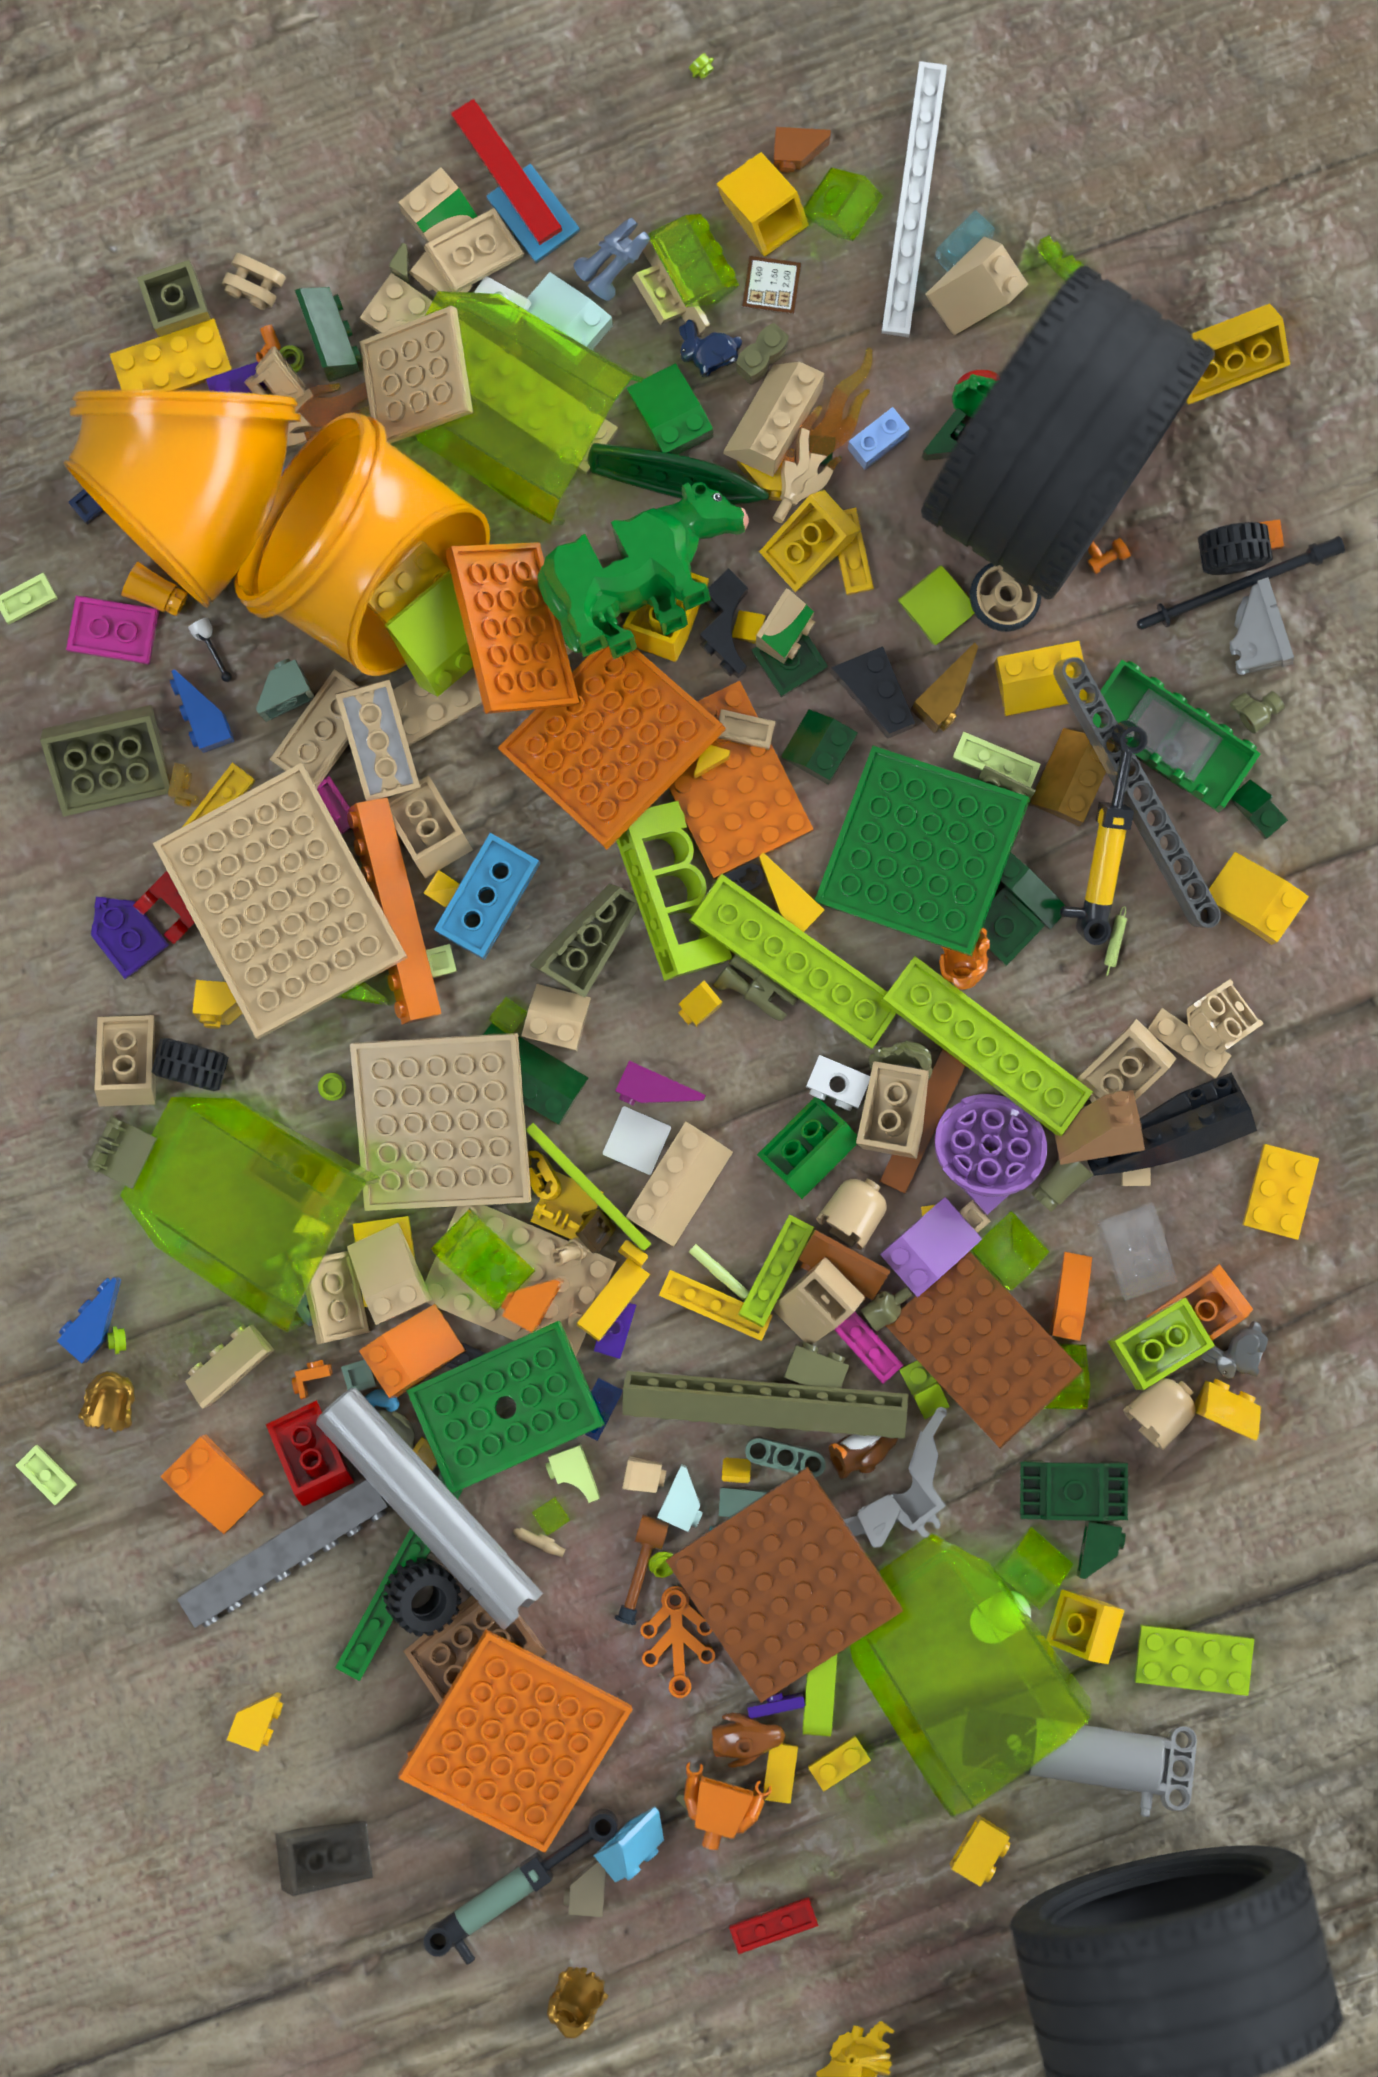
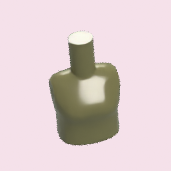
[861,1286,913,1332]

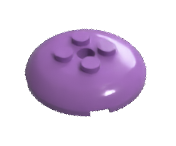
[934,1094,1047,1197]

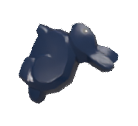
[679,320,742,378]

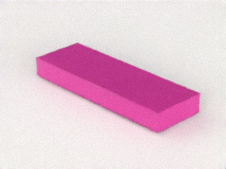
[834,1312,903,1384]

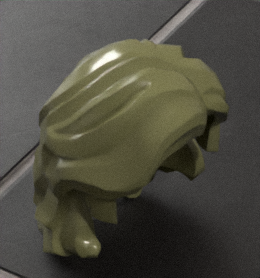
[868,1040,932,1080]

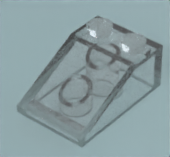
[1096,1203,1178,1301]

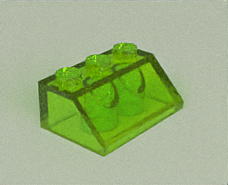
[647,213,740,308]

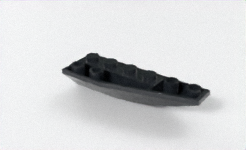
[1087,1072,1257,1176]

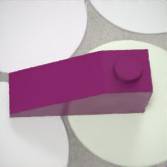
[615,1061,706,1106]

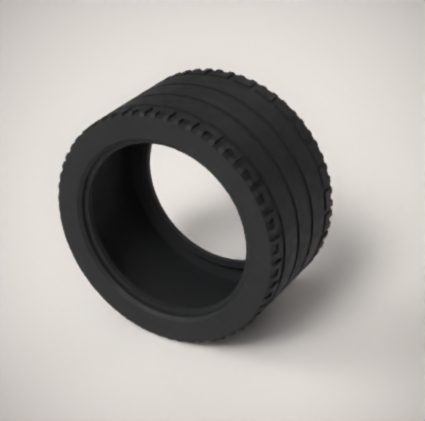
[921,265,1215,600]
[1010,1845,1343,2077]

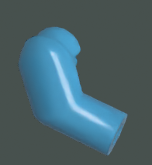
[365,1389,400,1412]

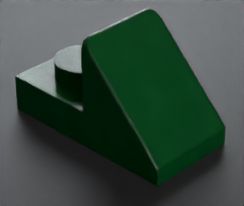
[921,408,966,461]
[1230,779,1288,840]

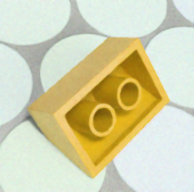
[994,641,1087,717]

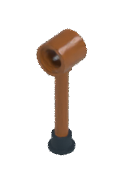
[615,1514,669,1625]

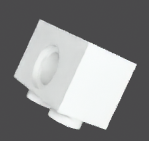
[806,1055,870,1111]

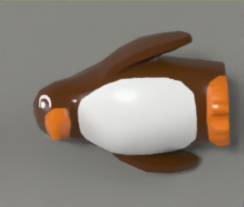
[829,1434,898,1480]

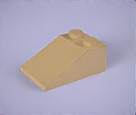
[925,236,1028,335]
[388,775,473,878]
[95,1015,156,1107]
[1076,1019,1176,1103]
[856,1061,929,1159]
[347,1223,433,1325]

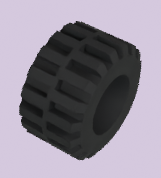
[1198,522,1273,575]
[151,1038,229,1091]
[383,1557,462,1637]

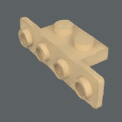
[632,232,710,337]

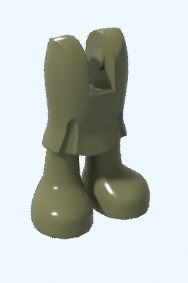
[712,954,798,1022]

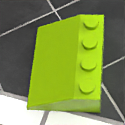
[385,570,474,697]

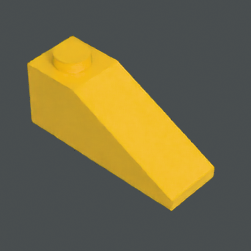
[759,853,824,932]

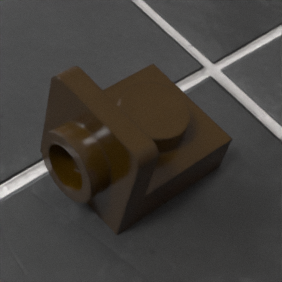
[575,1209,617,1254]

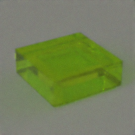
[488,997,528,1034]
[531,1496,571,1536]

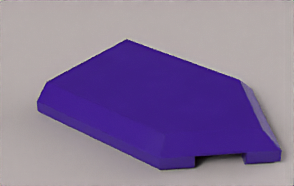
[91,896,169,979]

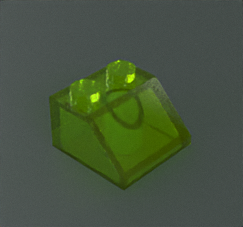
[803,167,883,241]

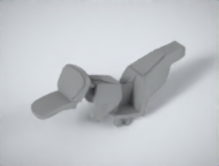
[843,1407,947,1547]

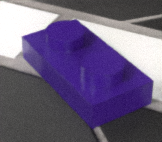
[206,362,268,394]

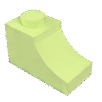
[545,1444,600,1503]

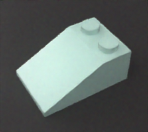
[521,272,613,367]

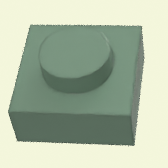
[341,1359,377,1391]

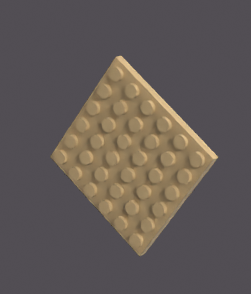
[350,1033,532,1211]

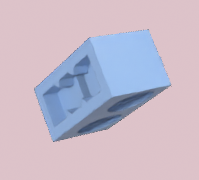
[848,407,910,470]

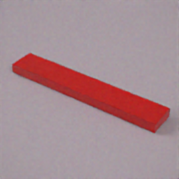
[451,98,563,246]

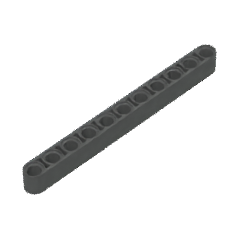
[1053,657,1221,928]

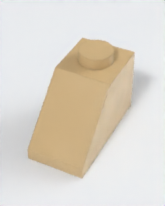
[622,1456,667,1493]

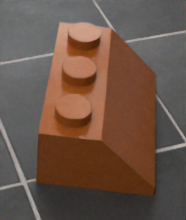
[798,1230,890,1302]

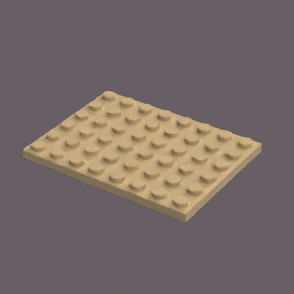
[153,763,408,1039]

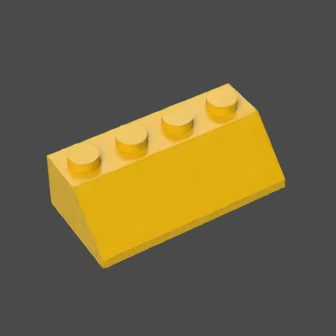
[1186,303,1290,405]

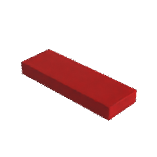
[729,1897,819,1955]

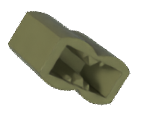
[736,323,789,385]

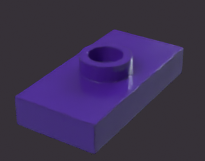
[594,1303,637,1359]
[747,1692,805,1718]

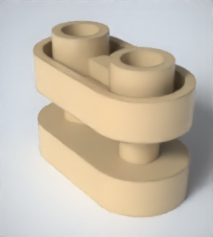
[222,253,286,310]

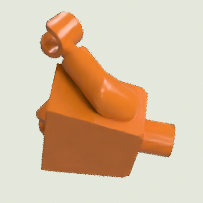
[684,1762,772,1850]

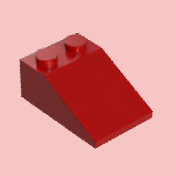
[266,1400,355,1507]

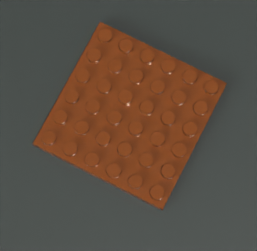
[666,1467,903,1703]

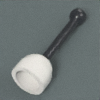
[188,617,232,682]

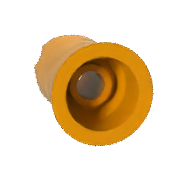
[121,561,188,616]

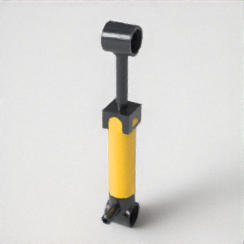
[1060,720,1148,945]

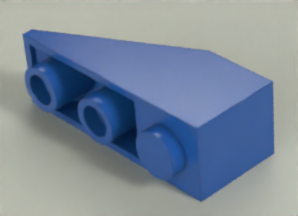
[170,670,235,753]
[57,1277,121,1364]

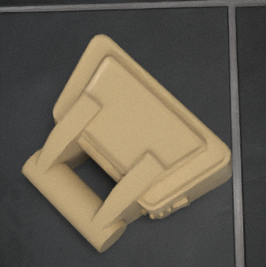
[244,347,305,399]

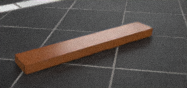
[879,1048,965,1194]

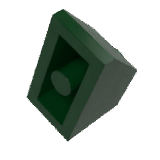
[1076,1521,1126,1579]

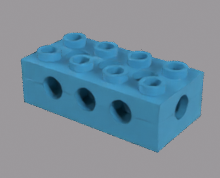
[434,833,540,960]

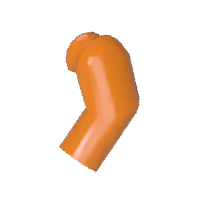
[256,325,281,363]

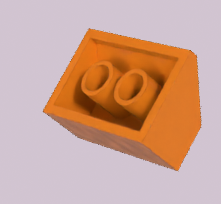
[501,1278,564,1333]

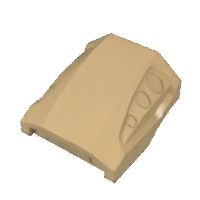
[1187,979,1263,1054]

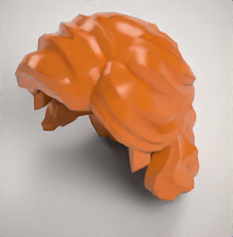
[939,928,990,990]

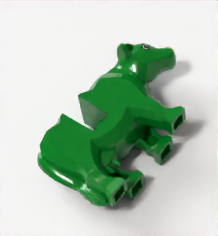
[537,482,749,659]

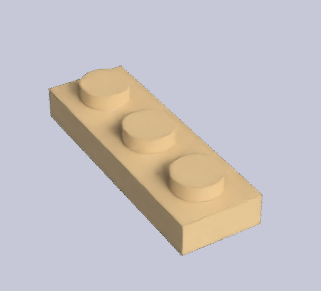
[1147,1008,1232,1079]

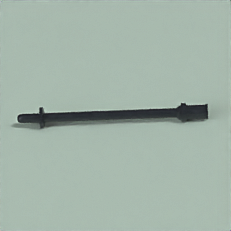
[1136,536,1345,630]

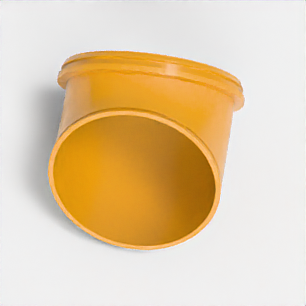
[63,390,301,608]
[235,413,490,676]

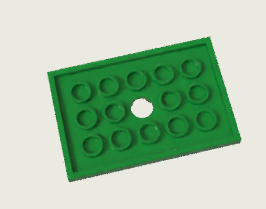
[407,1321,605,1494]

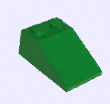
[627,363,713,455]

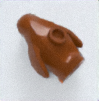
[712,1712,785,1768]

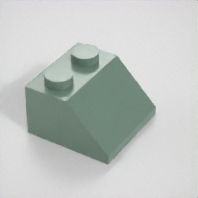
[256,659,315,722]

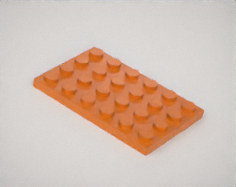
[445,542,579,714]
[669,681,814,879]

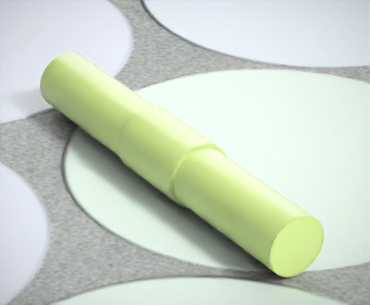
[689,1244,750,1300]

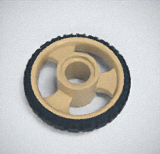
[970,563,1041,632]

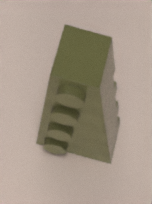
[530,884,639,997]

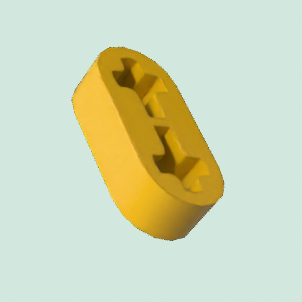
[528,1151,562,1201]

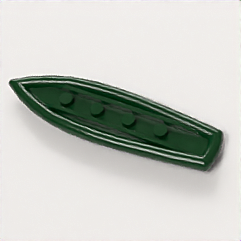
[588,443,770,505]

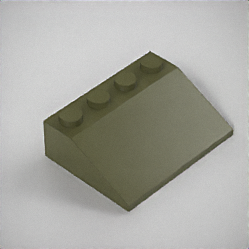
[40,705,172,817]

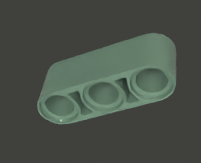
[745,1437,826,1477]

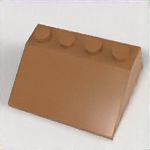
[403,1595,547,1705]

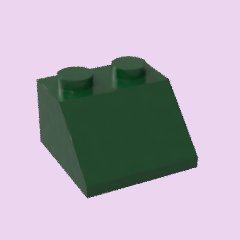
[781,709,858,785]

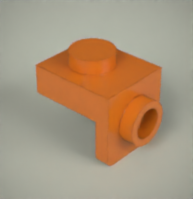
[292,1360,333,1399]

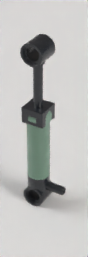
[424,1809,618,1965]

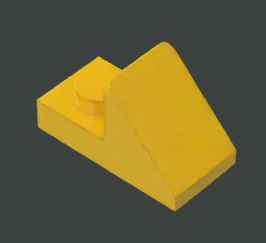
[694,745,730,779]

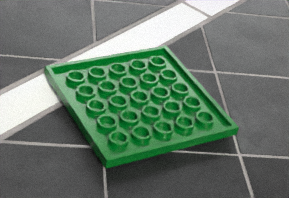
[815,745,1030,957]

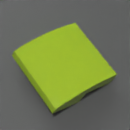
[898,565,975,646]

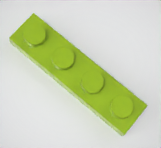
[738,1214,814,1328]

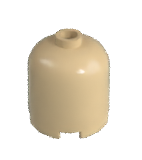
[816,1178,887,1250]
[1123,1378,1196,1450]

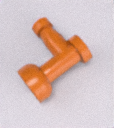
[1087,537,1131,575]

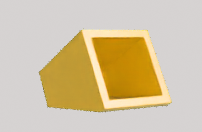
[716,152,809,257]

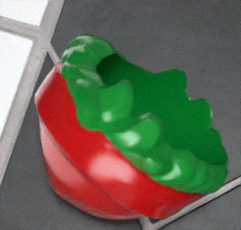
[952,369,999,417]

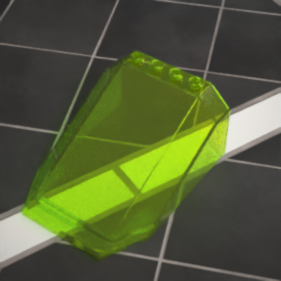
[415,291,644,525]
[120,1097,381,1333]
[850,1533,1091,1817]

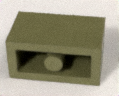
[784,1342,849,1388]

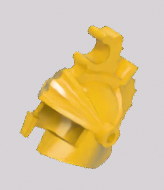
[816,2021,894,2077]

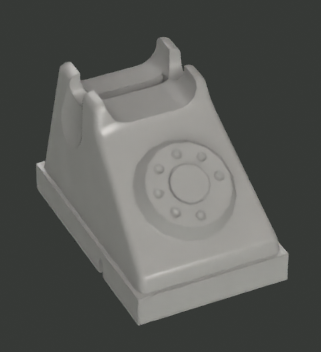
[1230,577,1294,675]

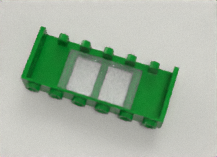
[1093,660,1261,813]

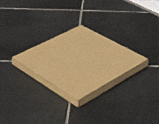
[359,306,473,444]

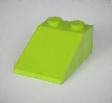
[1107,1297,1215,1390]

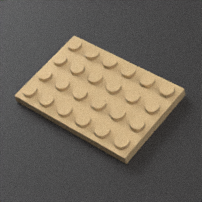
[425,1205,617,1357]

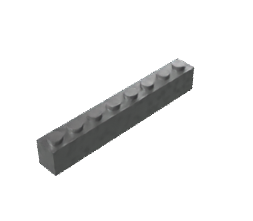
[177,1479,389,1628]

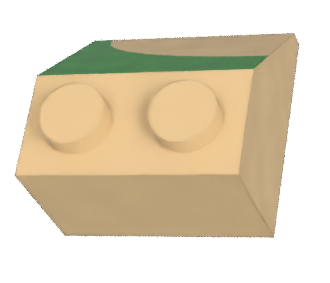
[398,167,478,243]
[756,588,816,663]

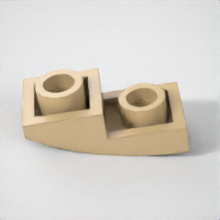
[409,251,472,307]

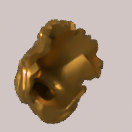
[78,1371,135,1433]
[547,1967,608,2039]

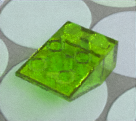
[431,1208,535,1311]

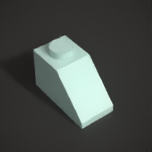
[657,1464,703,1532]

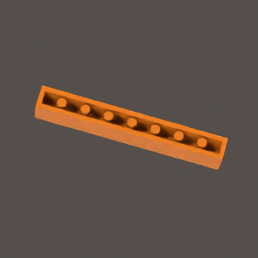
[347,797,442,1025]

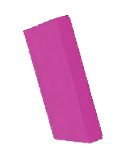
[66,596,159,665]

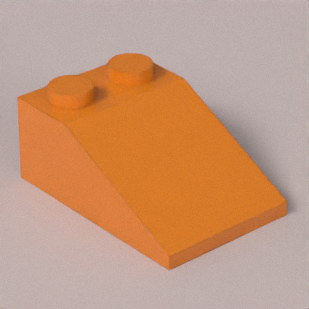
[1146,1264,1253,1341]
[359,1304,466,1398]
[160,1434,264,1534]

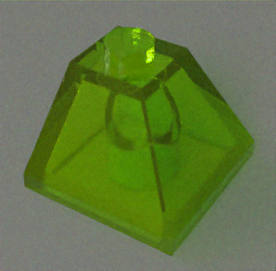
[971,1211,1050,1291]

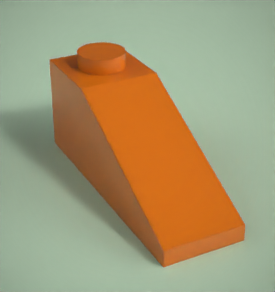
[1049,1252,1092,1341]

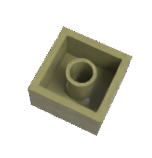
[137,260,211,337]

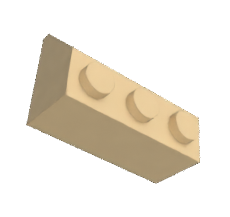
[185,1325,275,1409]

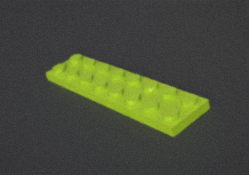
[689,874,896,1049]
[881,956,1093,1136]

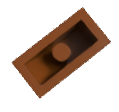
[773,127,831,173]

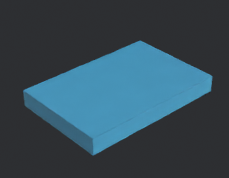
[486,164,580,264]

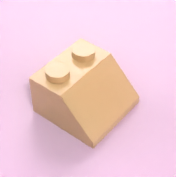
[522,984,591,1052]

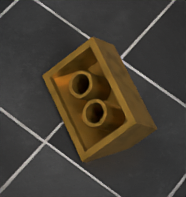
[1029,728,1114,827]

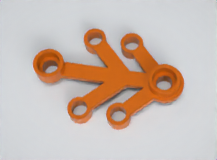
[640,1586,715,1698]

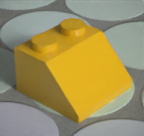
[192,980,243,1029]
[1045,1589,1125,1664]

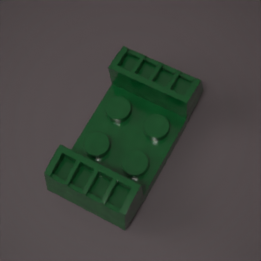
[1020,1460,1128,1521]

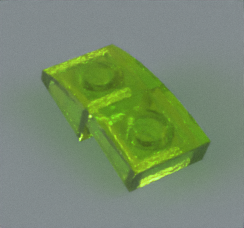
[1037,235,1083,281]

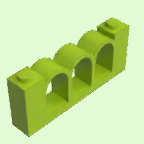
[616,801,732,981]

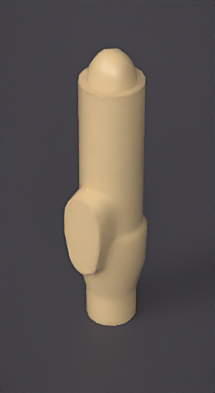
[513,1528,566,1558]

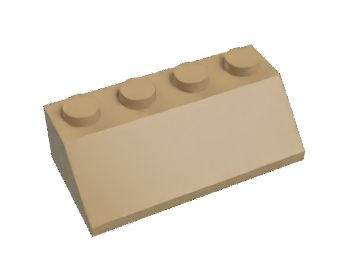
[723,362,825,477]
[626,1122,733,1247]

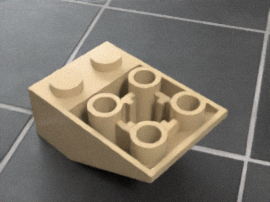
[772,1257,865,1345]

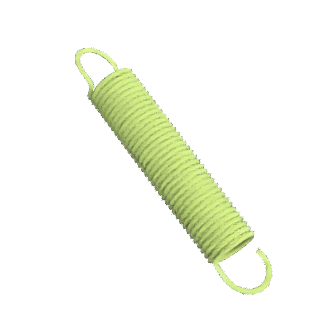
[1104,906,1127,976]

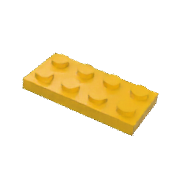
[110,319,232,391]

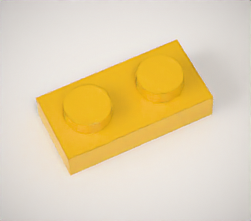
[808,1735,871,1792]

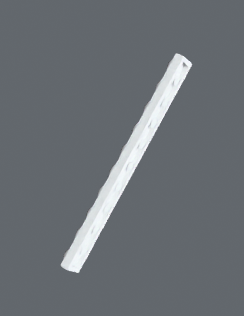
[882,61,947,337]

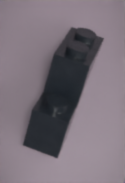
[700,568,748,678]

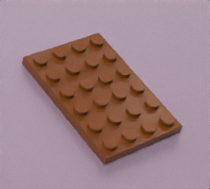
[886,1251,1084,1449]

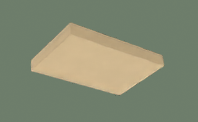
[424,208,524,294]
[299,1251,370,1344]

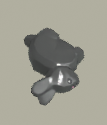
[1201,1321,1268,1379]

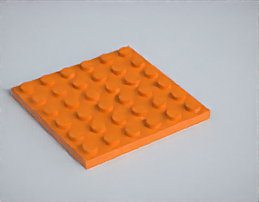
[498,647,726,850]
[398,1629,633,1853]

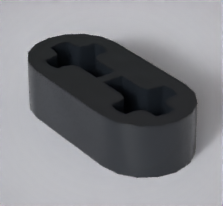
[724,863,764,892]

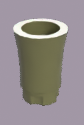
[1031,1159,1093,1212]

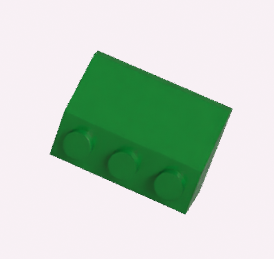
[757,1097,858,1199]

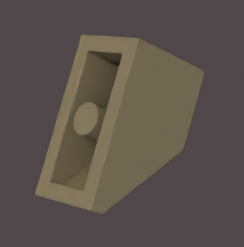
[564,1859,606,1917]

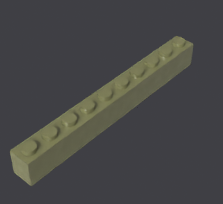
[623,1371,908,1438]

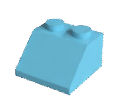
[594,1807,664,1882]

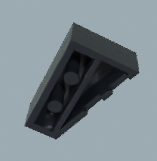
[830,646,915,739]

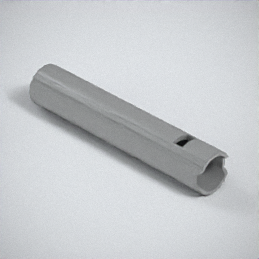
[316,1388,543,1630]

